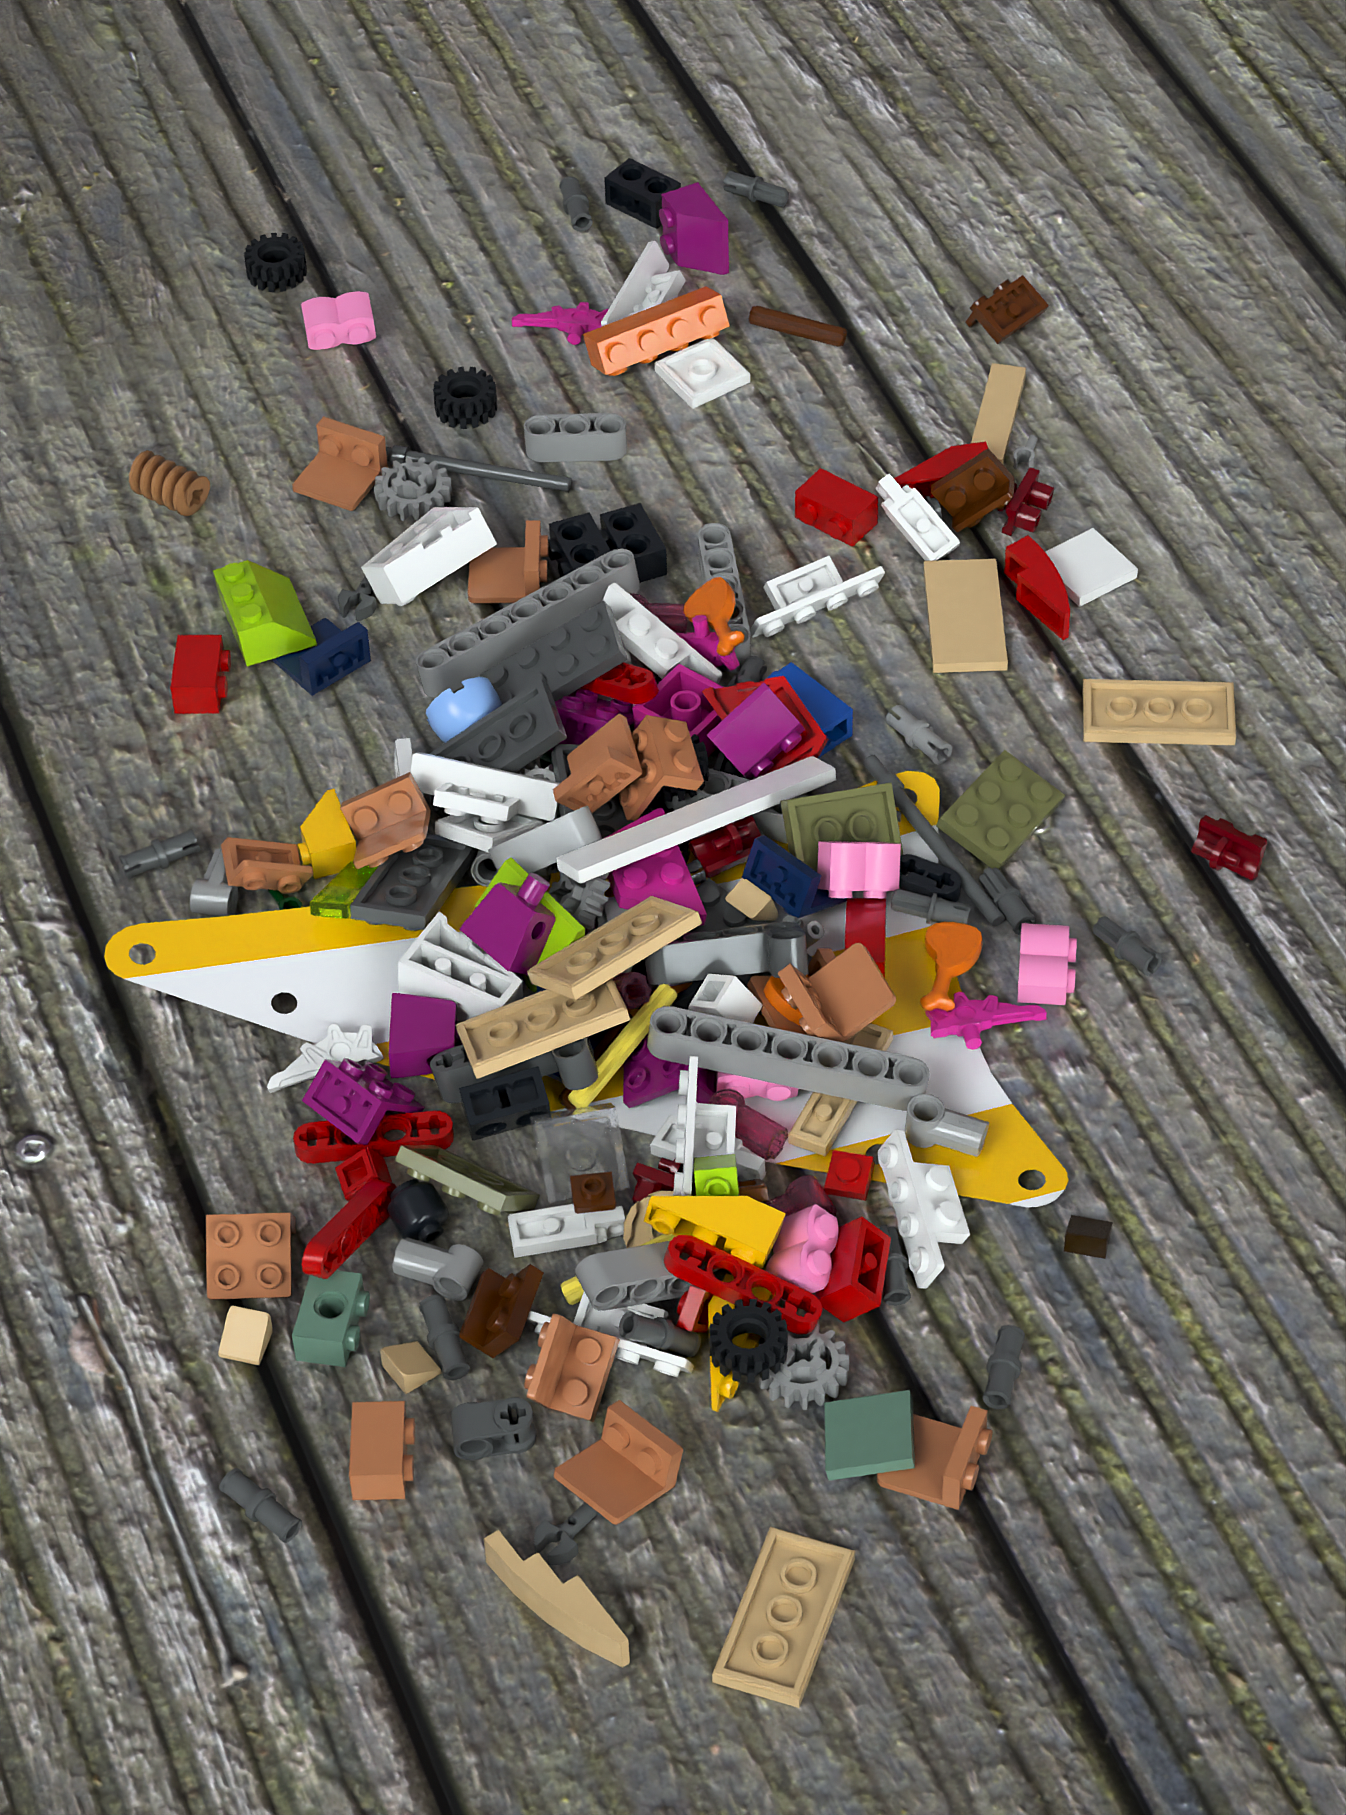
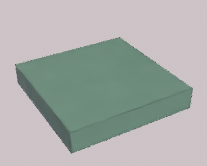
[824,1390,915,1480]

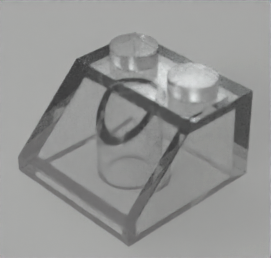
[530,1102,630,1203]

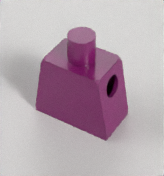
[459,872,556,975]
[389,993,463,1078]

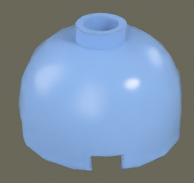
[426,677,502,743]

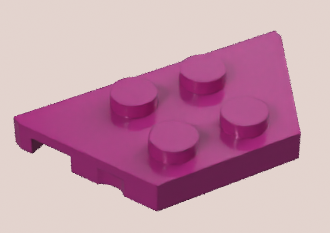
[603,808,707,926]

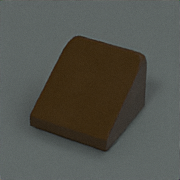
[1064,1215,1113,1259]

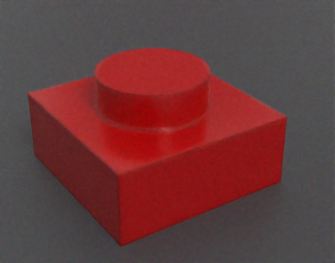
[824,1150,875,1201]
[676,1285,713,1333]

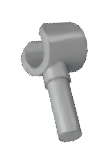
[1014,435,1037,469]

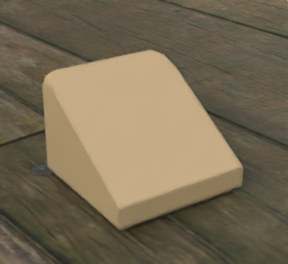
[725,878,779,921]
[218,1306,273,1365]
[380,1341,442,1394]

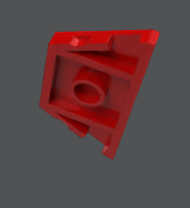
[702,676,828,774]

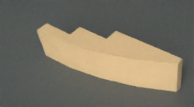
[484,1530,630,1668]

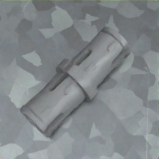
[886,705,952,765]

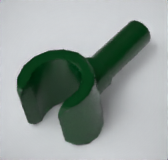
[268,889,303,910]

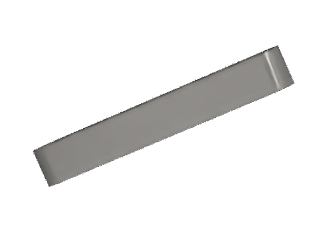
[416,549,640,698]
[647,1006,930,1111]

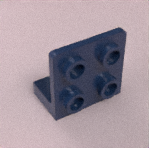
[271,618,371,696]
[742,835,847,919]

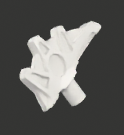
[267,1024,384,1093]

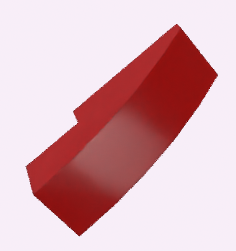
[1004,535,1070,640]
[845,898,886,978]

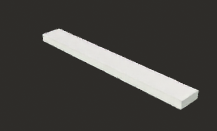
[556,756,836,884]

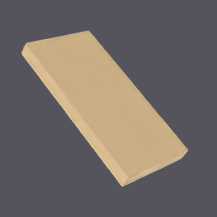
[923,559,1008,673]
[1083,679,1236,745]
[527,896,702,1000]
[455,978,631,1079]
[712,1527,855,1708]

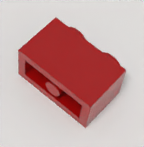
[795,468,878,547]
[170,635,231,714]
[815,1216,891,1323]

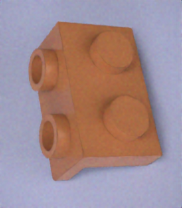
[221,837,313,894]

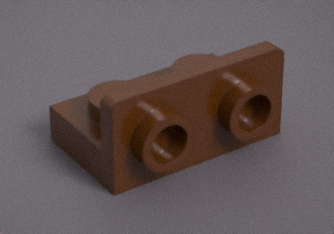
[965,275,1049,344]
[931,448,1015,532]
[459,1264,544,1358]

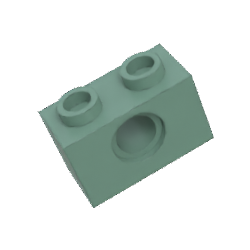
[292,1270,370,1367]

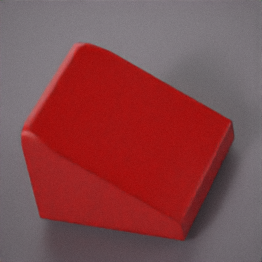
[335,1146,393,1201]

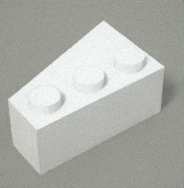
[361,507,497,606]
[398,911,523,1022]

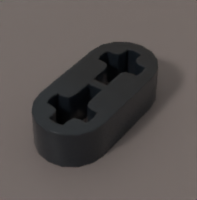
[899,854,961,902]

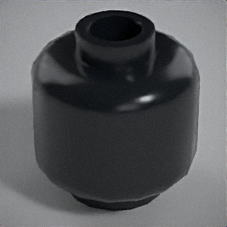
[387,1179,449,1243]

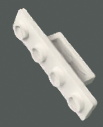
[601,241,686,326]
[750,556,885,638]
[603,583,722,684]
[411,752,560,824]
[673,1056,736,1196]
[878,1129,970,1289]
[527,1292,694,1377]

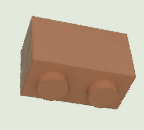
[349,1401,415,1500]

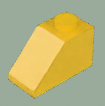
[297,789,356,879]

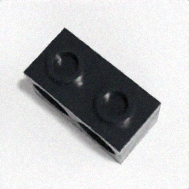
[604,158,681,229]
[600,503,667,583]
[548,512,611,578]
[459,1066,551,1141]

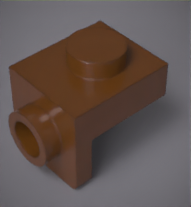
[570,1171,616,1214]

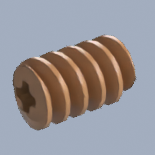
[129,450,210,516]

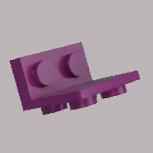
[548,689,633,752]
[623,1034,718,1108]
[302,1058,425,1145]

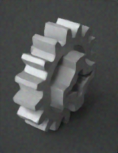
[374,457,452,521]
[549,872,610,932]
[758,1323,849,1410]

